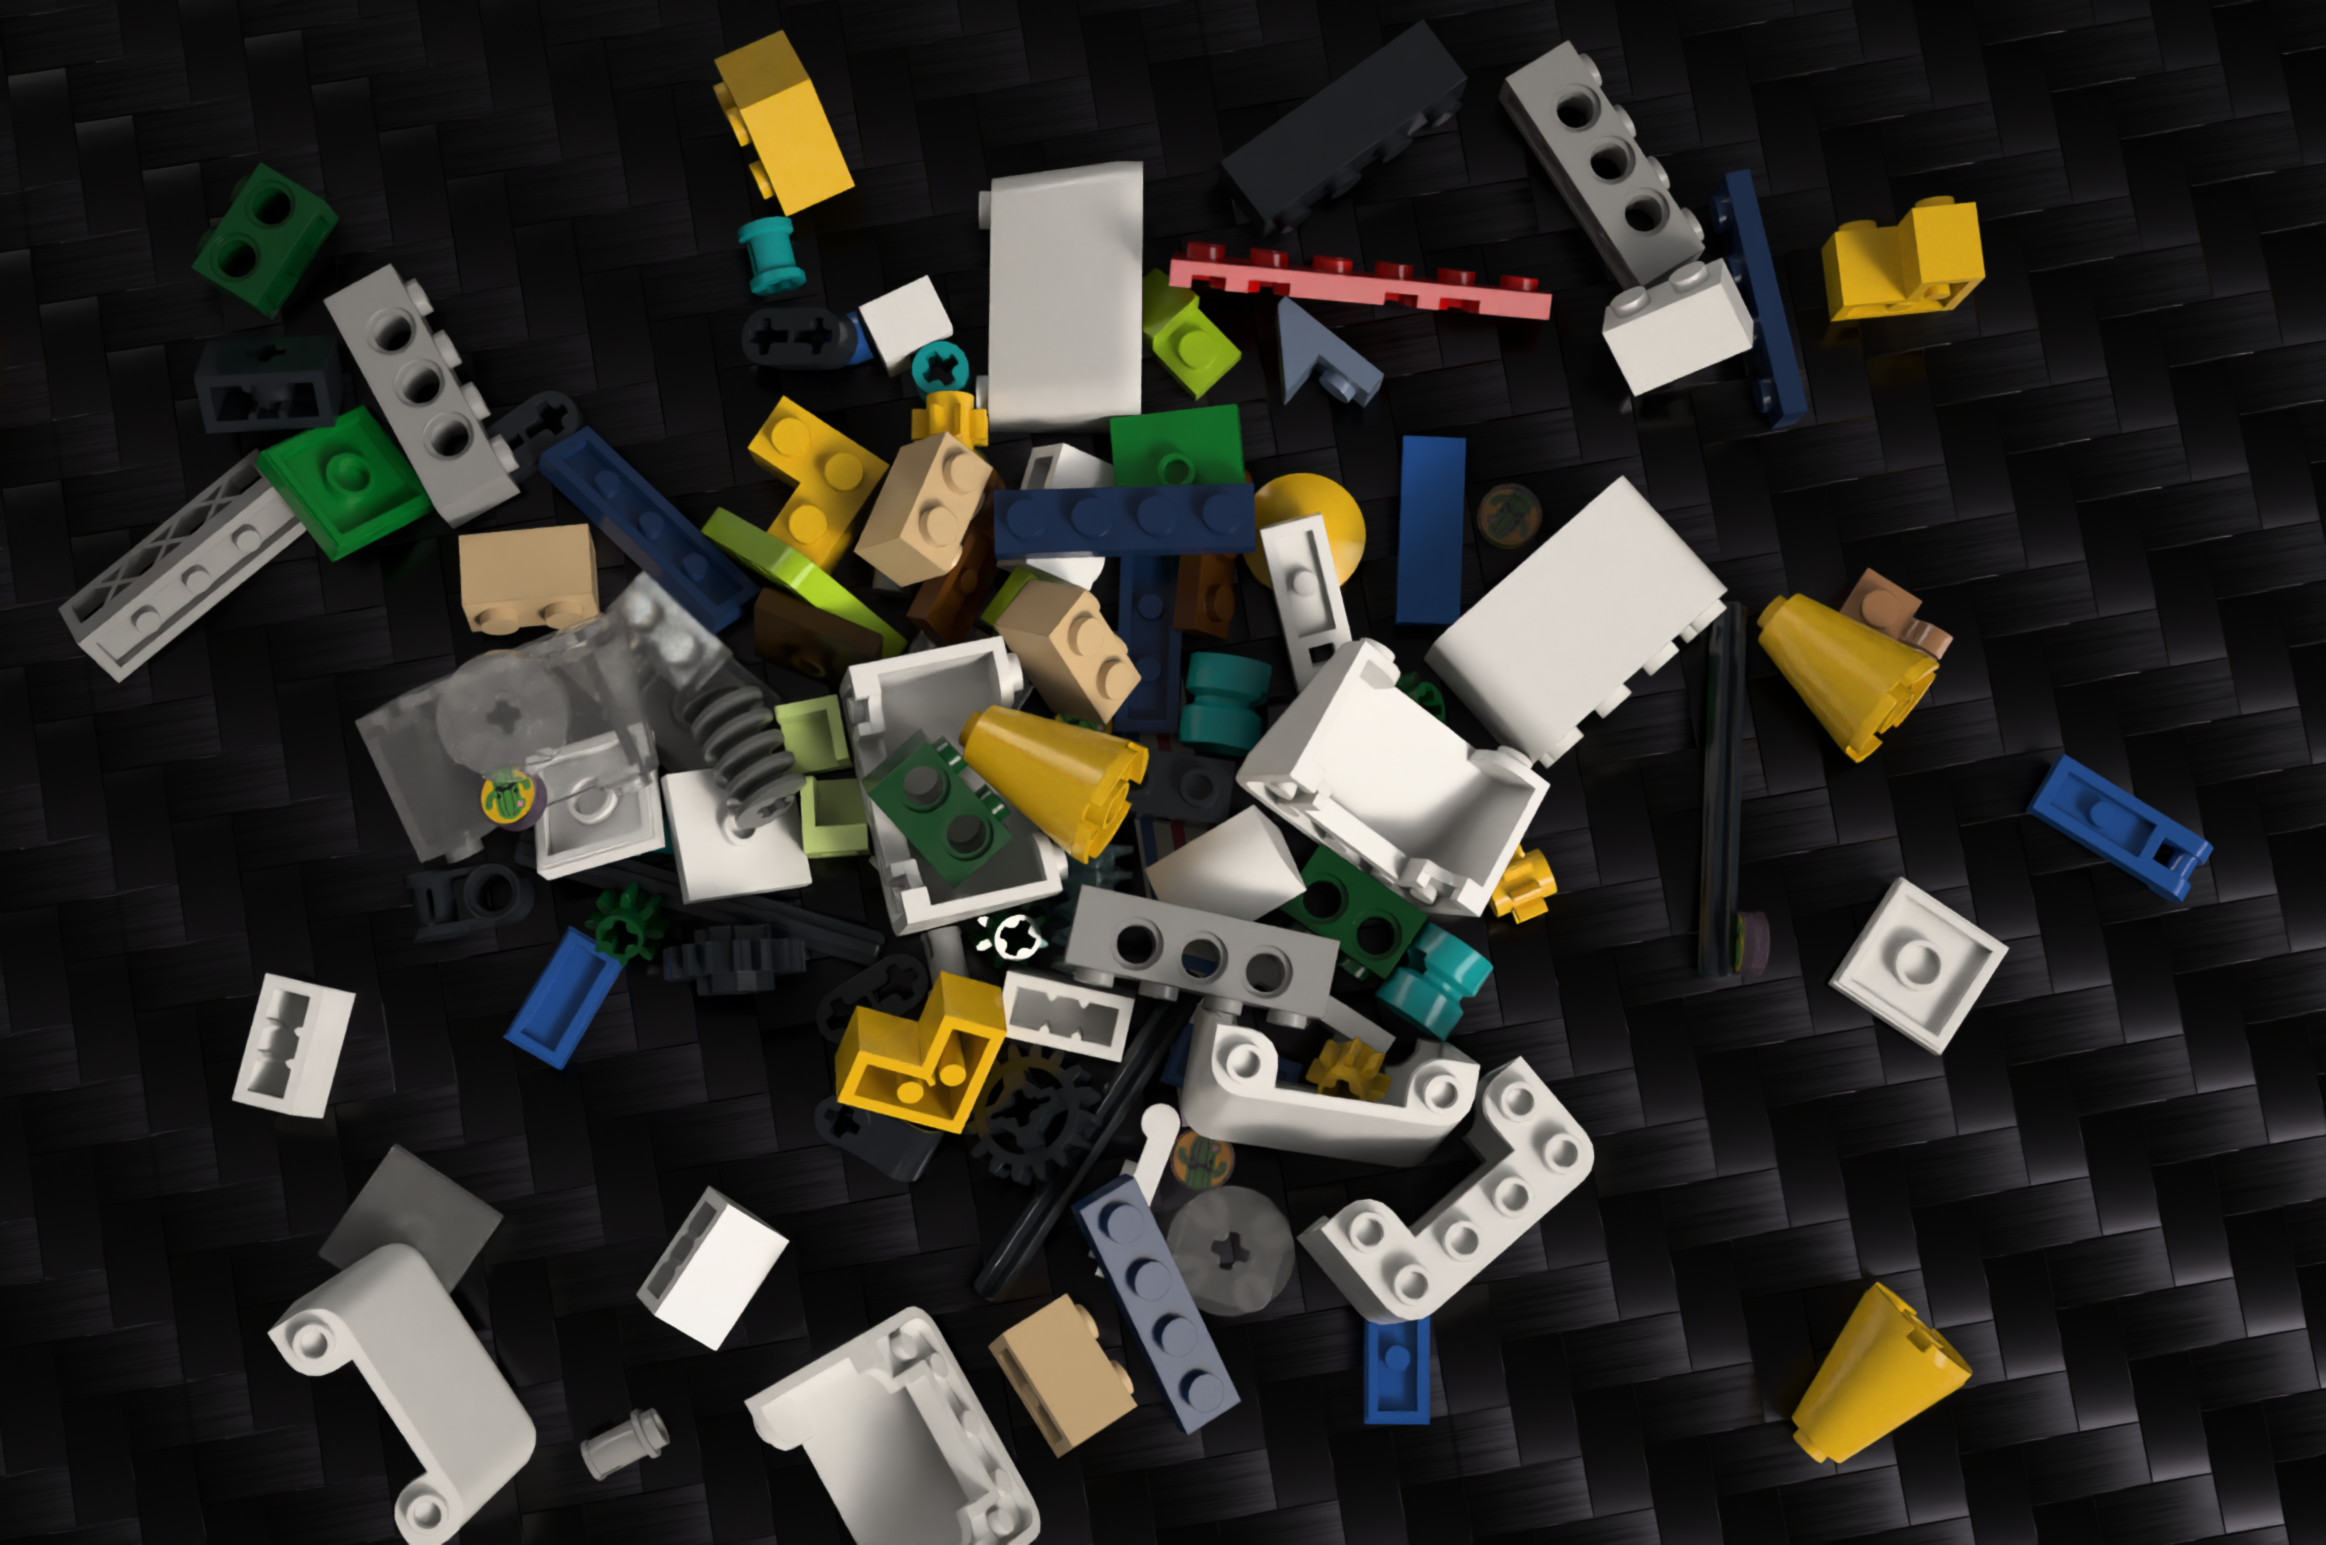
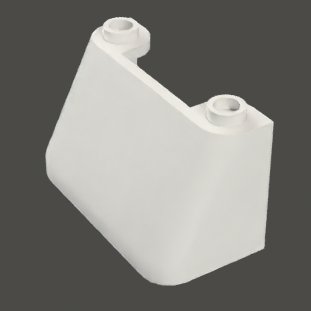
[976,161,1143,434]
[839,636,1068,936]
[1236,638,1550,917]
[1181,1003,1480,1167]
[267,1243,536,1545]
[744,1306,1041,1545]

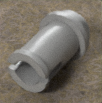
[920,926,970,998]
[580,1408,670,1481]

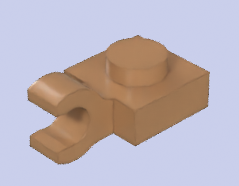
[1839,568,1953,661]

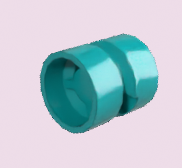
[1177,652,1272,757]
[1374,921,1494,1042]

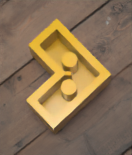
[712,30,855,217]
[1821,196,1985,321]
[748,395,891,576]
[835,971,1007,1134]

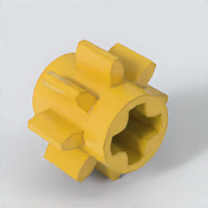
[911,391,988,452]
[1488,843,1557,924]
[1306,1037,1392,1103]

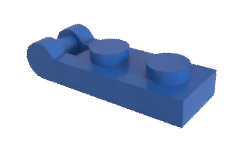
[2026,754,2213,904]

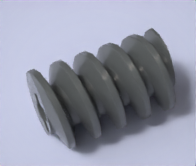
[682,686,807,830]

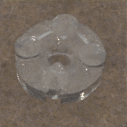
[436,649,572,783]
[1166,1185,1295,1317]

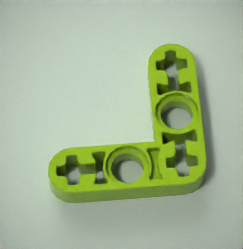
[700,507,909,660]

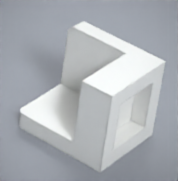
[859,275,953,378]

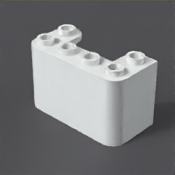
[1424,475,1728,769]
[1297,1056,1594,1325]

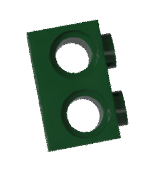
[191,162,340,322]
[861,729,1014,890]
[1275,844,1428,985]

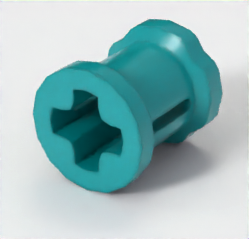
[737,216,806,296]
[912,341,971,404]

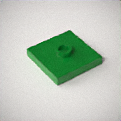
[255,403,435,562]
[1109,404,1245,487]

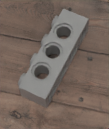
[1498,40,1705,291]
[323,263,520,529]
[1062,884,1340,1030]

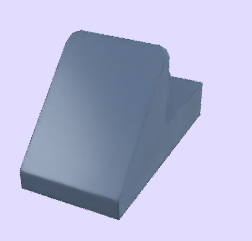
[1275,296,1384,408]

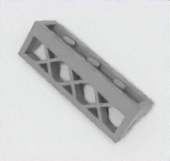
[58,448,307,683]

